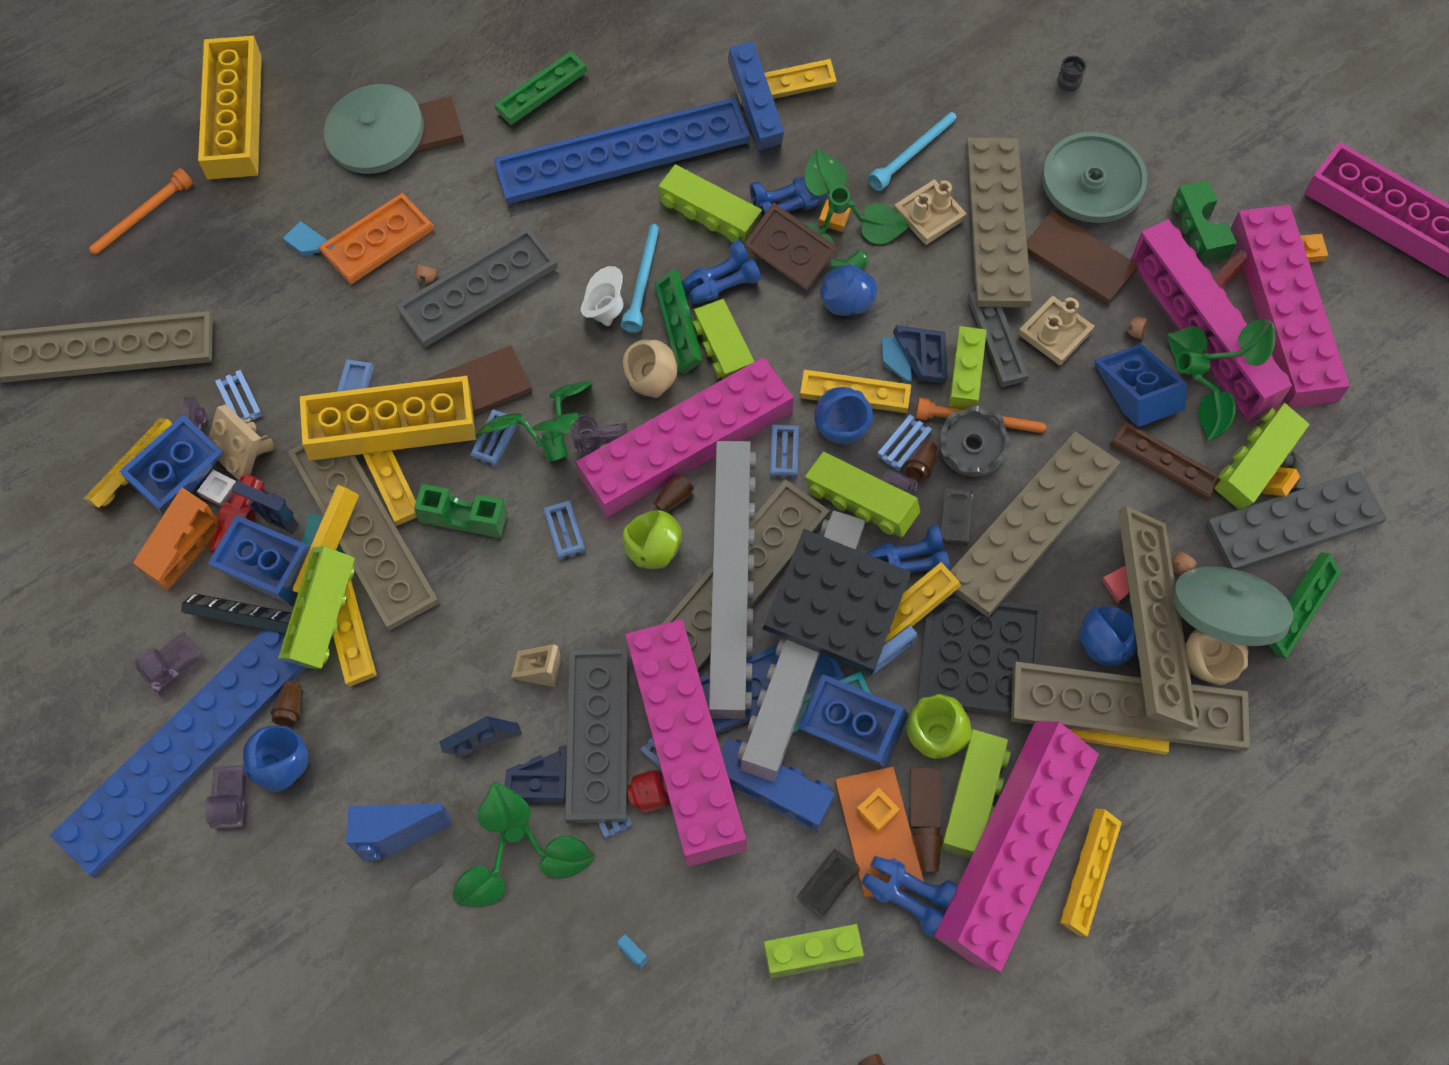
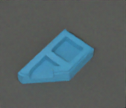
[283,221,335,257]
[881,337,912,385]

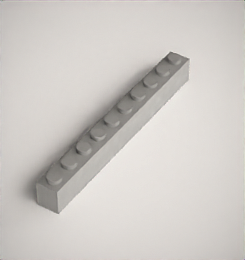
[709,441,756,719]
[737,510,866,782]

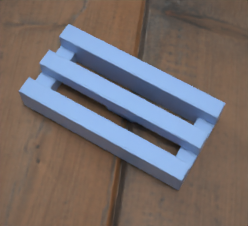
[215,370,263,421]
[877,414,932,472]

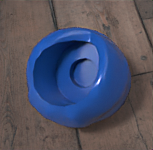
[820,264,877,316]
[814,387,873,446]
[1079,606,1138,667]
[243,726,309,792]

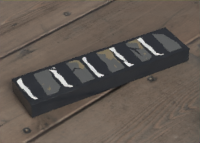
[181,593,292,634]

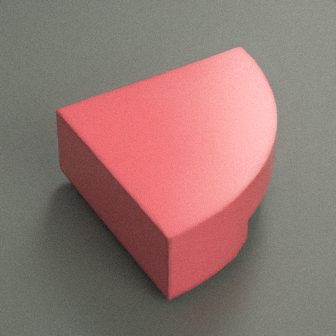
[1102,565,1129,604]

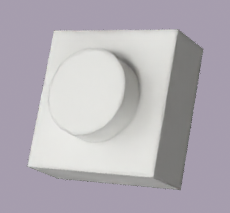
[197,470,236,507]

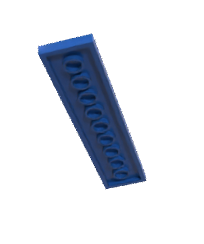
[493,97,750,204]
[50,629,306,877]

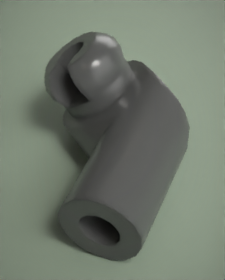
[1281,452,1308,490]

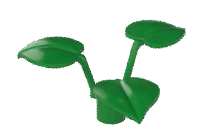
[804,149,908,245]
[1167,319,1275,440]
[476,381,593,461]
[453,782,594,907]

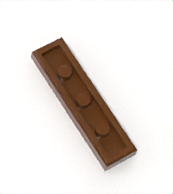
[1110,421,1220,501]

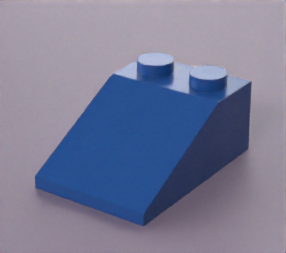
[1094,344,1187,427]
[119,415,224,515]
[208,515,310,606]
[798,674,908,769]
[346,804,452,861]

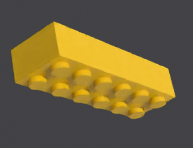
[198,36,262,180]
[300,376,476,461]

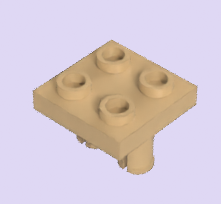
[894,179,967,245]
[1018,296,1095,365]
[208,405,274,481]

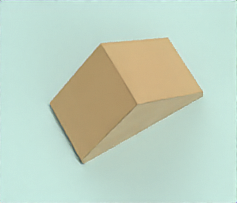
[511,644,562,687]

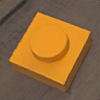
[818,199,851,232]
[1301,234,1328,263]
[1262,467,1300,497]
[856,787,900,833]

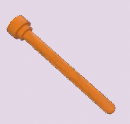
[89,168,194,255]
[915,397,1047,433]

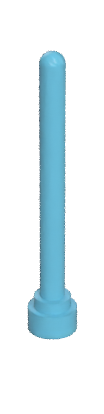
[867,112,956,191]
[621,224,659,333]

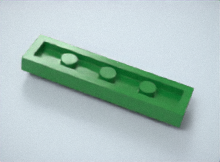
[494,51,587,125]
[654,269,703,374]
[1269,552,1341,659]

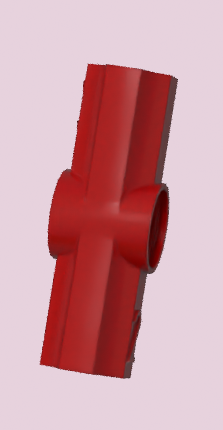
[208,475,265,554]

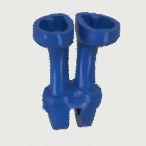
[749,177,828,218]
[682,240,761,304]
[865,525,950,573]
[861,856,957,937]

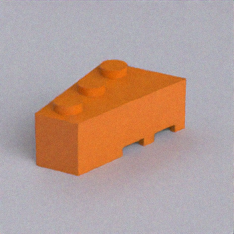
[133,487,219,591]

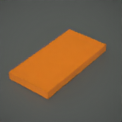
[318,192,434,285]
[835,767,924,899]

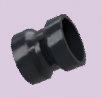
[1057,55,1086,91]

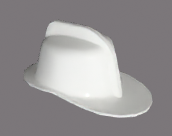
[581,266,624,326]

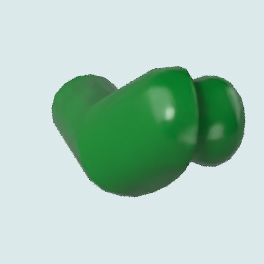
[831,251,868,270]

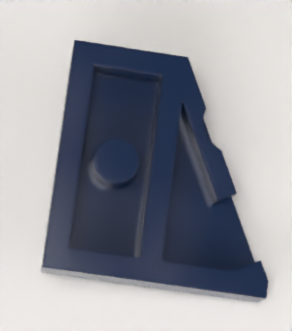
[893,325,948,384]
[232,481,298,534]
[439,716,521,757]
[505,745,567,803]

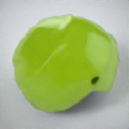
[622,510,682,570]
[906,694,972,759]

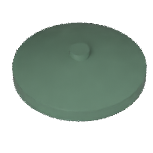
[324,84,424,174]
[1042,132,1147,223]
[1172,566,1293,646]

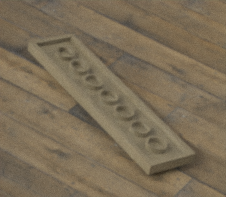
[966,137,1032,308]
[0,311,213,383]
[950,431,1121,617]
[288,444,439,631]
[661,479,830,672]
[1118,506,1198,732]
[1011,662,1250,751]

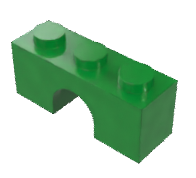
[1172,180,1237,264]
[414,484,508,538]

